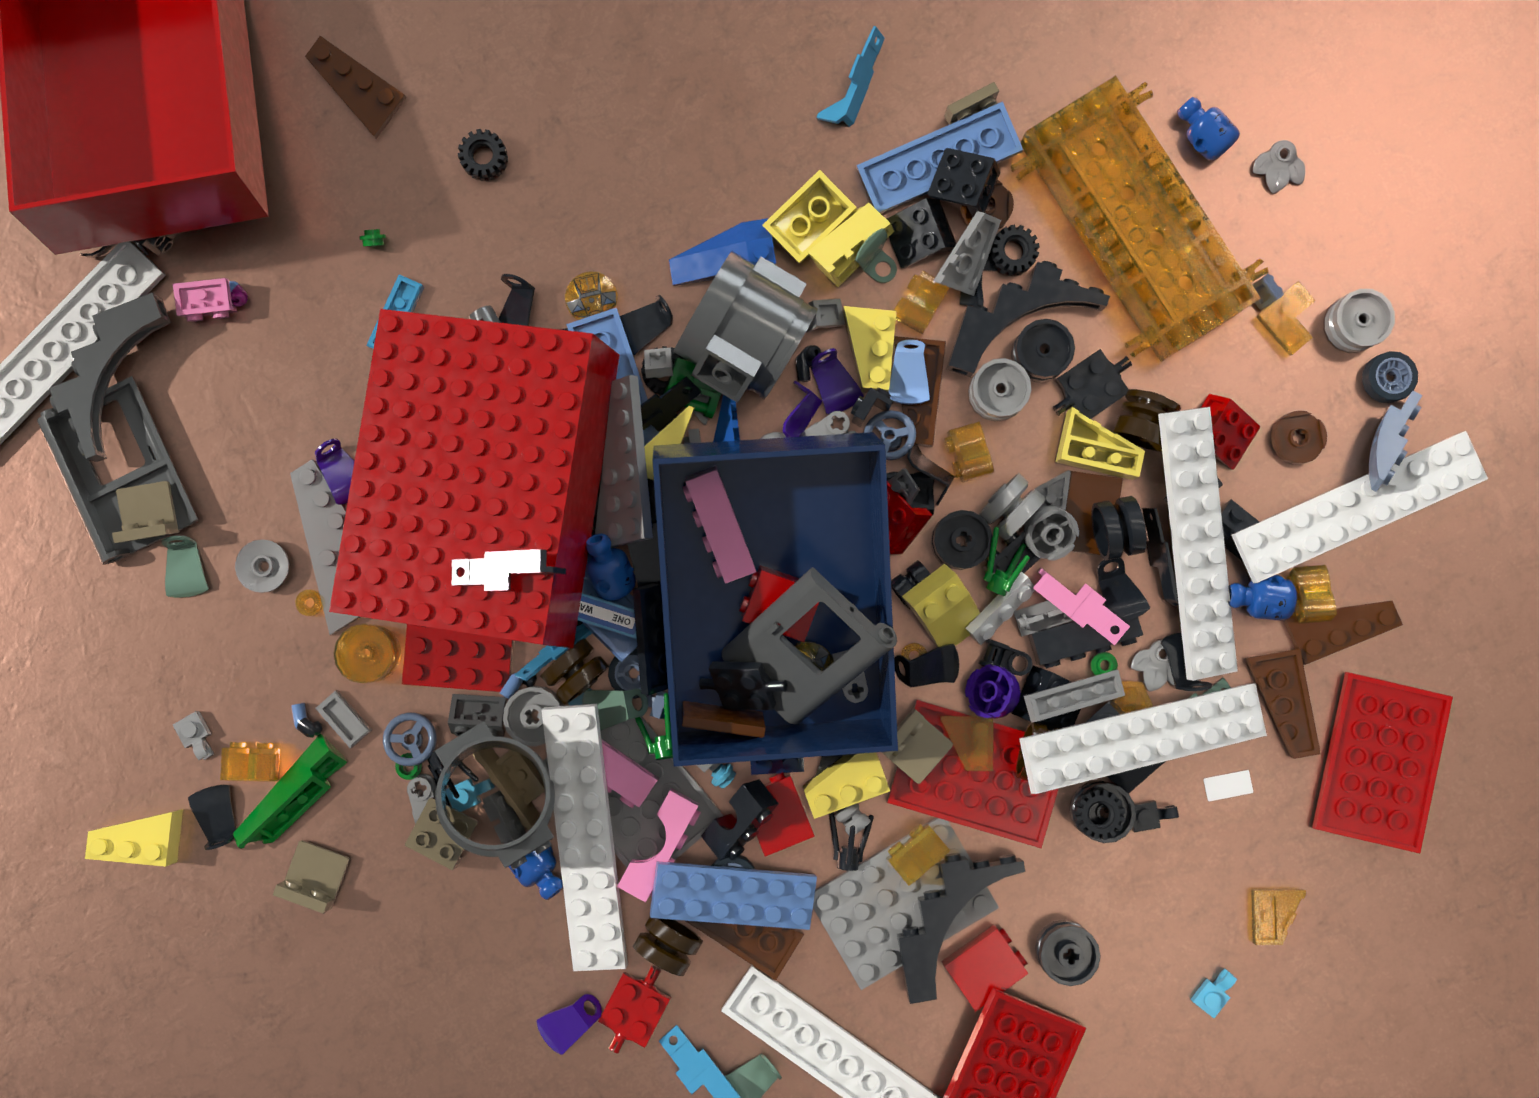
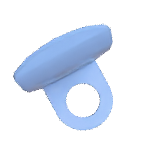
[888,340,930,404]

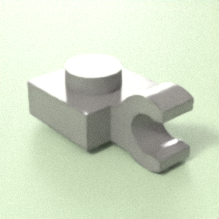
[173,711,214,760]

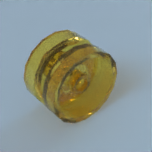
[333,624,401,683]

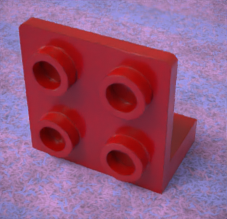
[1201,394,1260,470]
[887,482,933,554]

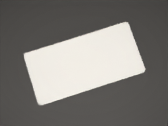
[1204,770,1253,801]

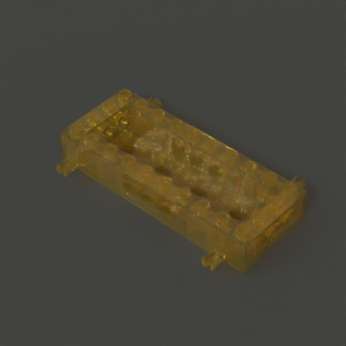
[1010,75,1269,362]

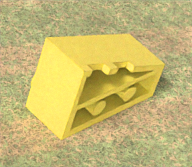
[807,203,894,287]
[843,306,897,393]
[1056,407,1145,480]
[803,752,890,819]
[85,809,183,867]

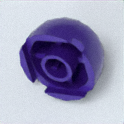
[965,664,1021,719]

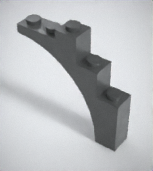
[49,293,171,462]

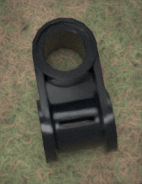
[978,639,1033,676]

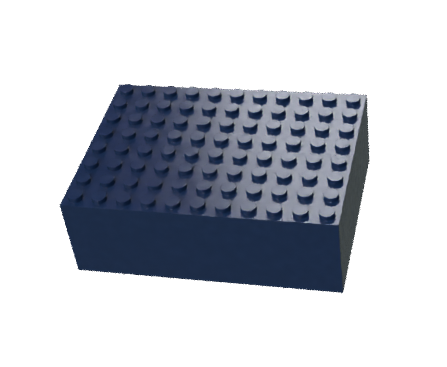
[653,432,898,767]

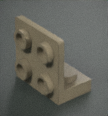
[944,82,999,125]
[112,481,179,543]
[882,709,953,784]
[405,797,478,870]
[273,840,350,914]

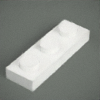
[966,572,1035,645]

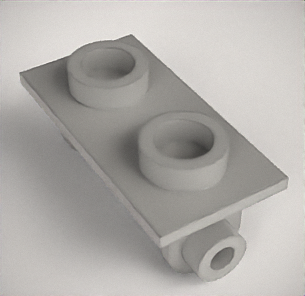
[1014,601,1072,637]
[482,790,526,844]

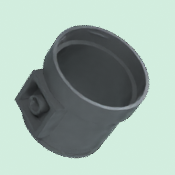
[673,251,818,403]
[435,721,555,870]

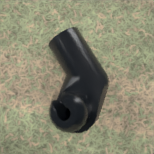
[795,345,821,383]

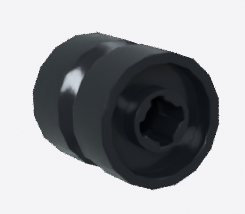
[891,560,930,610]

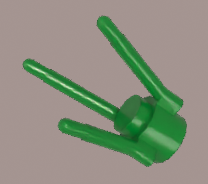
[983,527,1030,596]
[635,693,673,760]

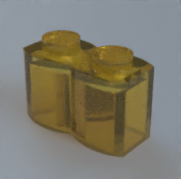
[894,270,949,334]
[944,421,995,483]
[1286,565,1337,624]
[220,742,281,781]
[886,824,950,886]

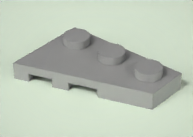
[933,211,1001,296]

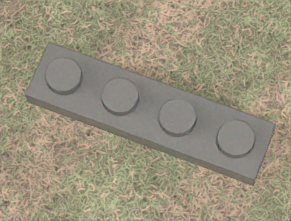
[1024,670,1125,723]

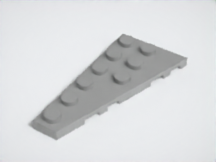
[595,375,653,548]
[290,459,360,635]

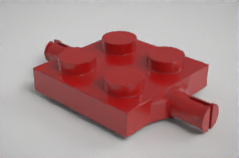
[598,966,671,1054]

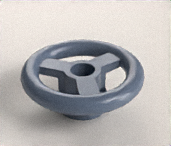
[864,410,916,460]
[383,712,437,766]

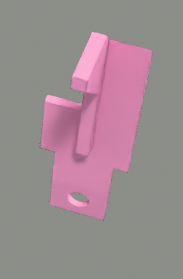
[1033,568,1130,645]

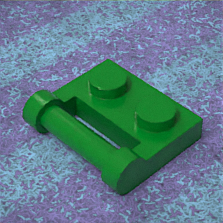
[663,357,721,419]

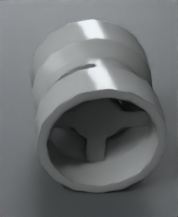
[834,803,871,835]

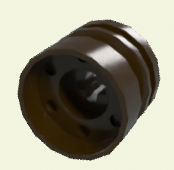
[1112,389,1181,452]

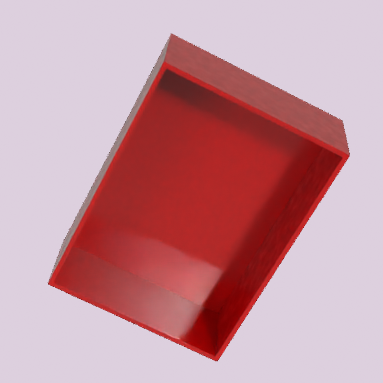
[0,0,269,255]
[329,309,620,648]

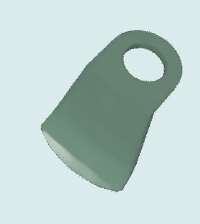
[855,228,897,283]
[161,536,209,598]
[582,689,648,731]
[725,1053,782,1098]

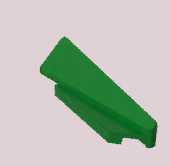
[233,734,347,849]

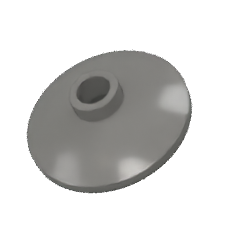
[235,540,289,593]

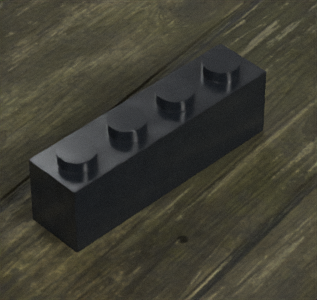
[1028,617,1143,669]

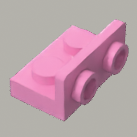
[173,278,237,322]

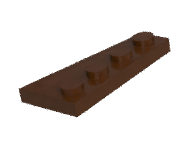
[305,36,407,139]
[894,336,946,447]
[1283,600,1403,665]
[1245,649,1321,759]
[686,921,804,980]

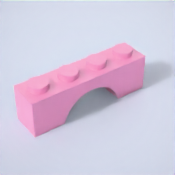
[617,788,701,902]

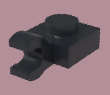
[1132,800,1179,833]

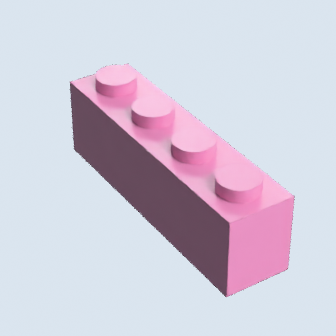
[682,466,756,584]
[601,739,659,808]

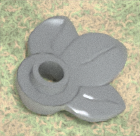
[1253,140,1305,193]
[1131,640,1175,691]

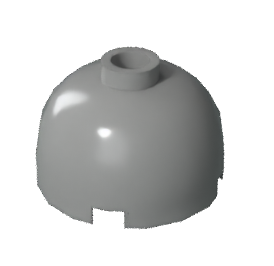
[1023,506,1079,561]

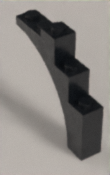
[946,261,1110,378]
[897,853,1025,1004]

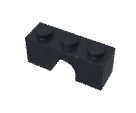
[701,779,779,861]

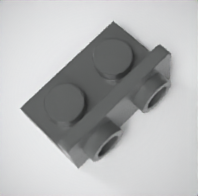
[448,694,507,737]

